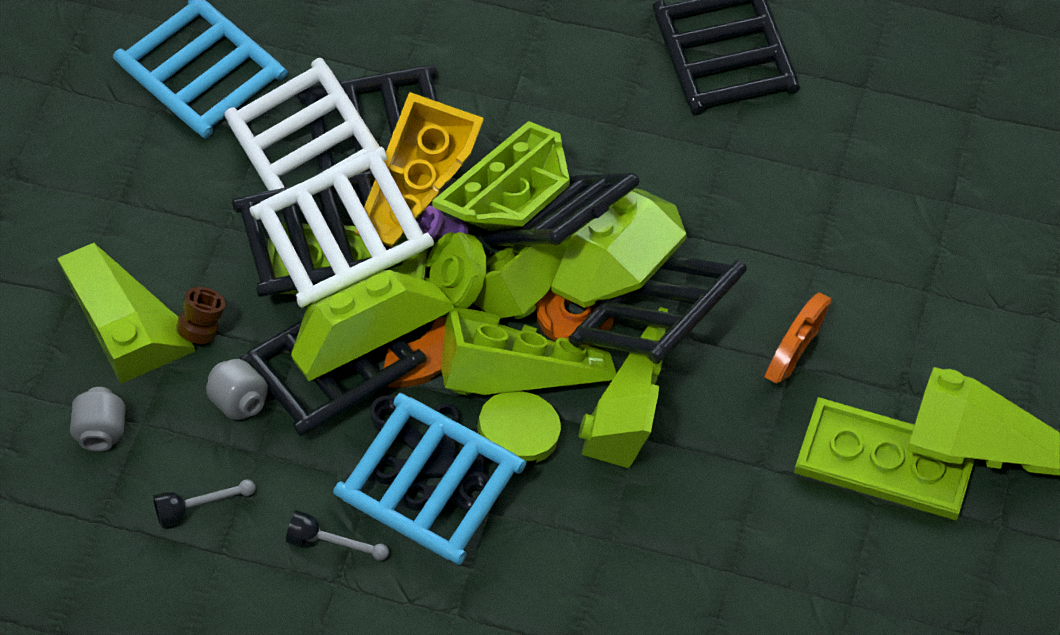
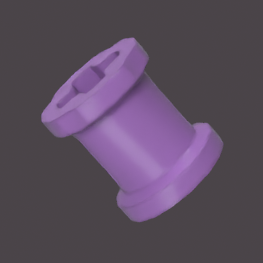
[416,205,468,242]

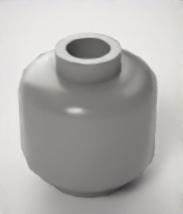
[206,359,268,420]
[70,387,126,452]

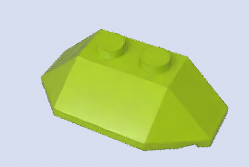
[432,121,570,232]
[551,188,686,308]
[291,270,454,381]

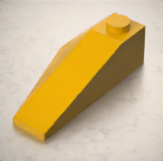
[354,92,484,247]

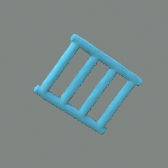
[113,0,288,139]
[333,393,526,565]

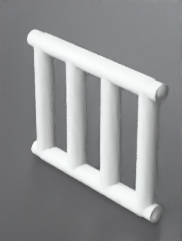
[224,58,380,205]
[250,147,434,308]

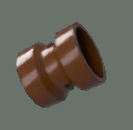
[176,287,225,344]

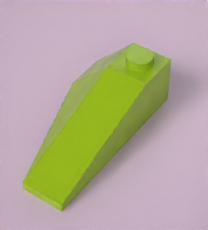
[473,236,572,319]
[57,243,195,384]
[441,307,616,395]
[578,307,668,468]
[907,367,1060,476]

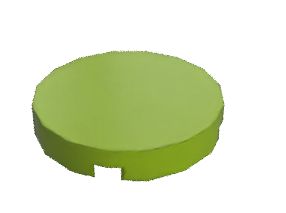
[425,232,486,308]
[477,391,561,463]

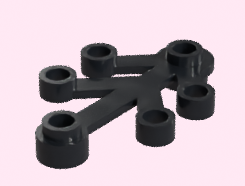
[370,396,495,512]

